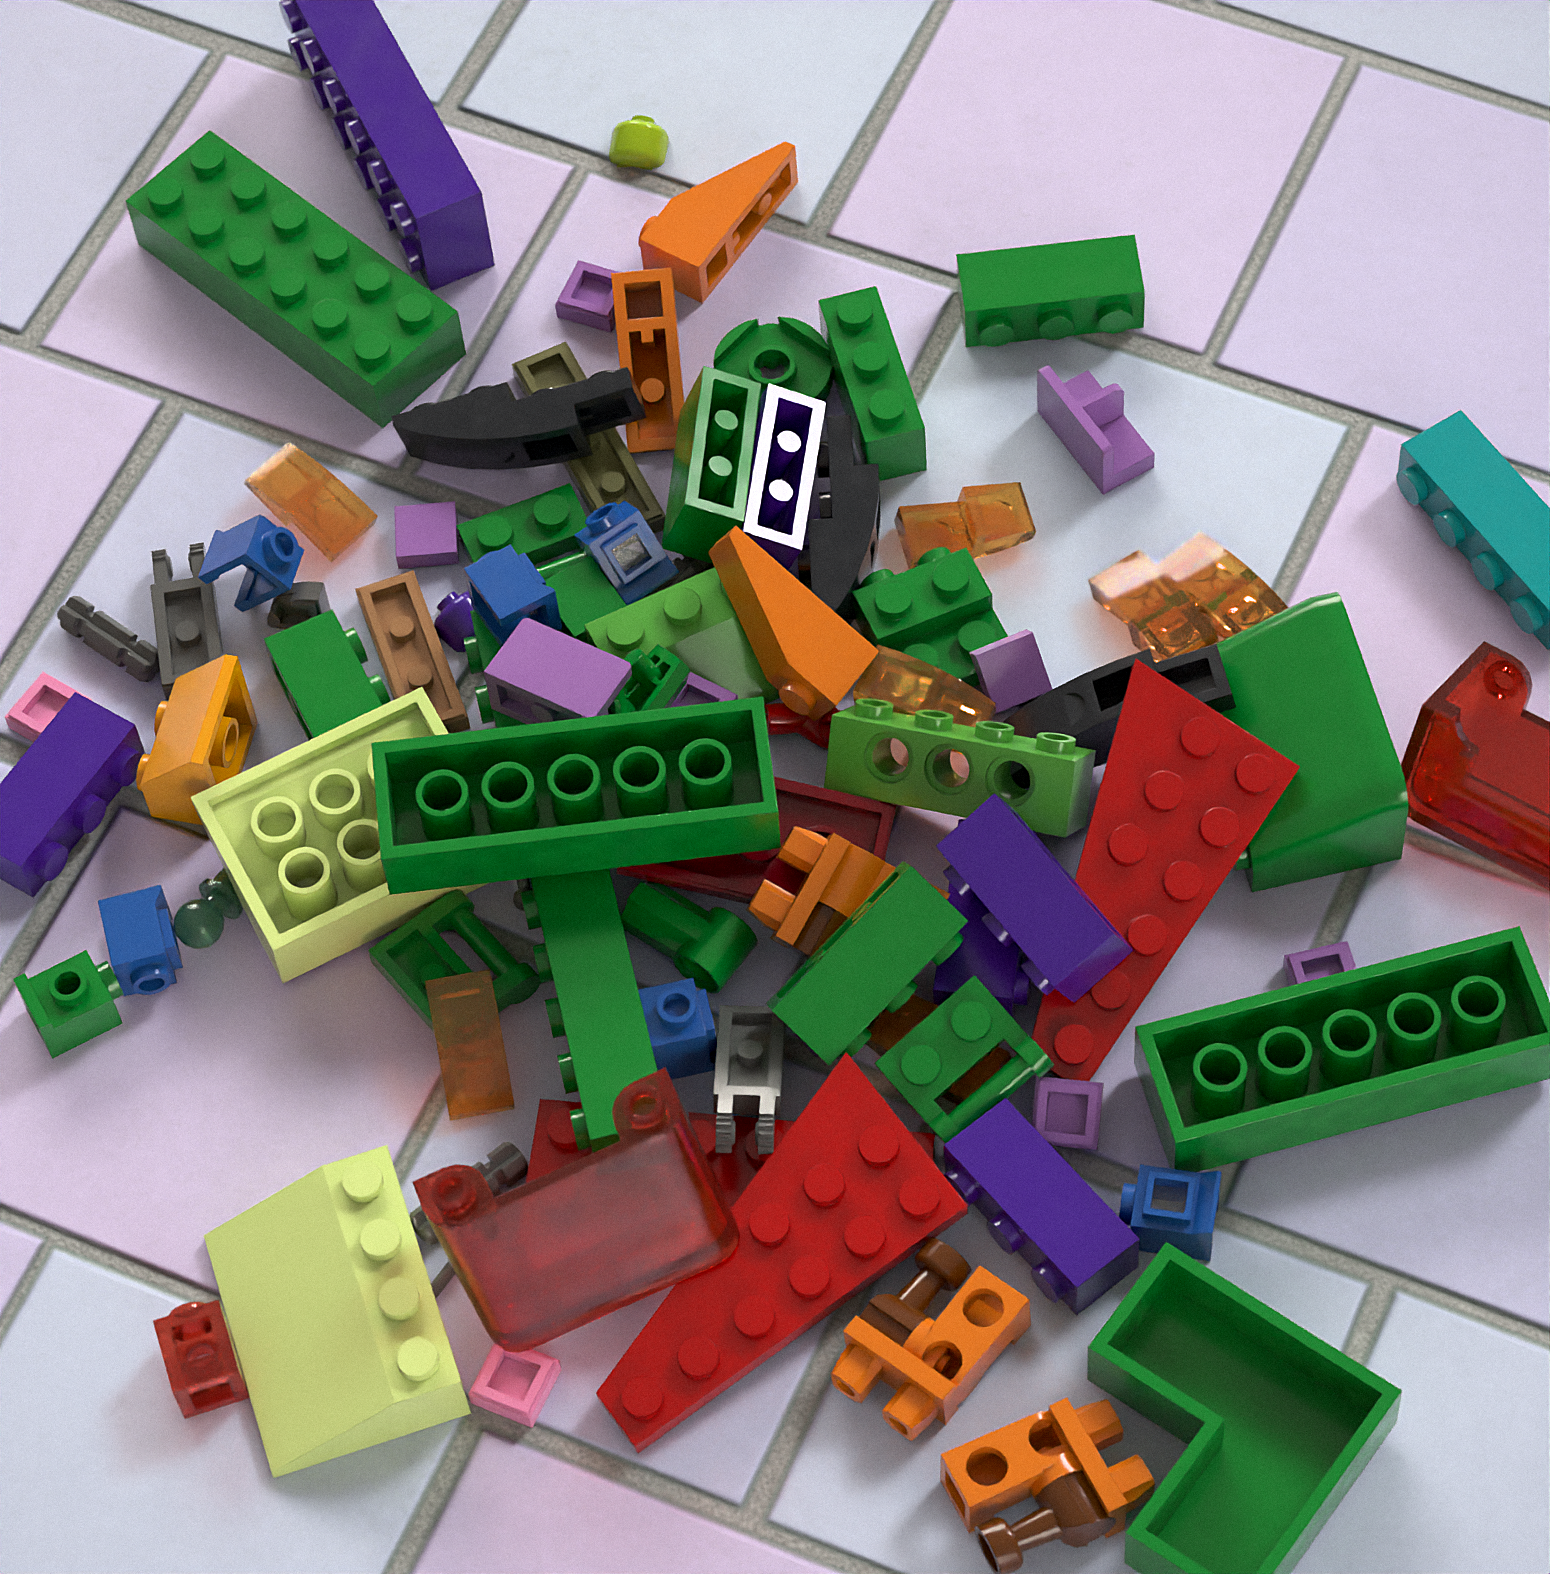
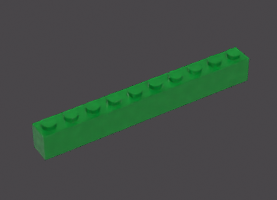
[463,610,676,1173]

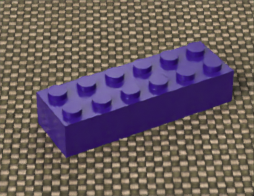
[279,0,495,291]

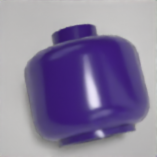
[434,591,475,653]

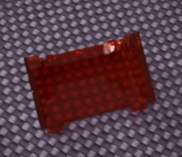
[1401,641,1550,891]
[412,1067,740,1353]

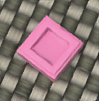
[5,672,92,742]
[468,1336,562,1428]

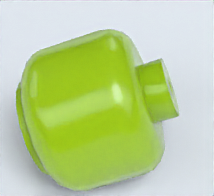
[609,115,669,170]

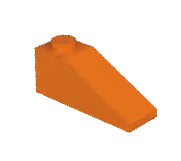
[638,141,798,303]
[611,267,685,454]
[708,526,879,721]

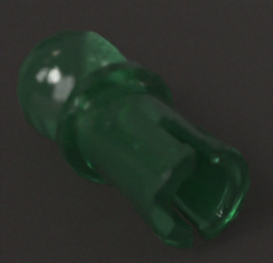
[173,867,243,949]

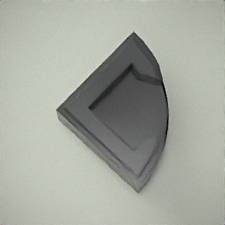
[267,581,331,629]

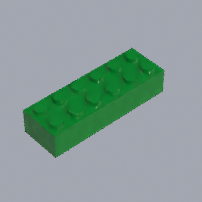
[125,130,466,428]
[371,697,781,895]
[1134,926,1550,1172]

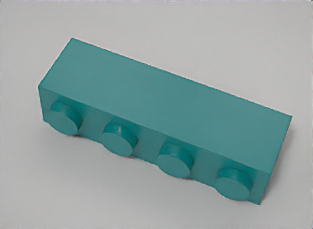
[1396,410,1550,650]

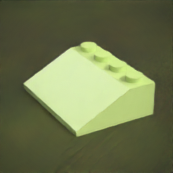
[191,687,488,983]
[204,1145,471,1478]

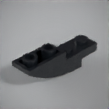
[391,367,647,470]
[798,415,881,625]
[1001,644,1236,789]

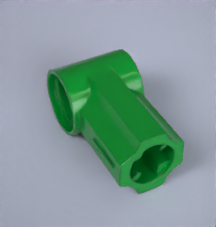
[621,881,758,994]

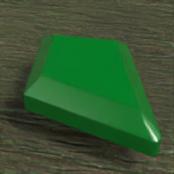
[616,644,690,713]

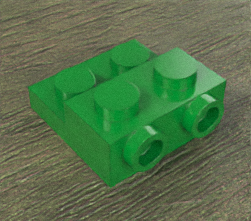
[852,547,1008,714]

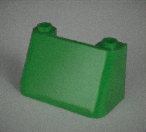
[1216,592,1409,893]

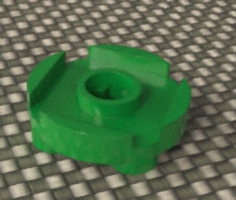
[713,317,833,402]

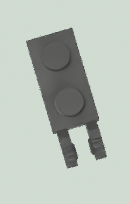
[150,543,224,701]
[713,1005,786,1154]

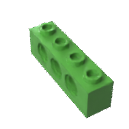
[824,699,1096,837]

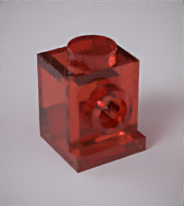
[153,1299,250,1419]

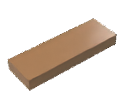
[355,570,470,733]

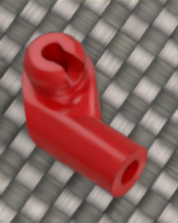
[764,703,841,750]

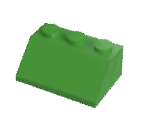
[584,567,780,704]

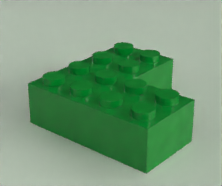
[1087,1242,1402,1574]

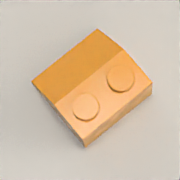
[136,654,258,825]

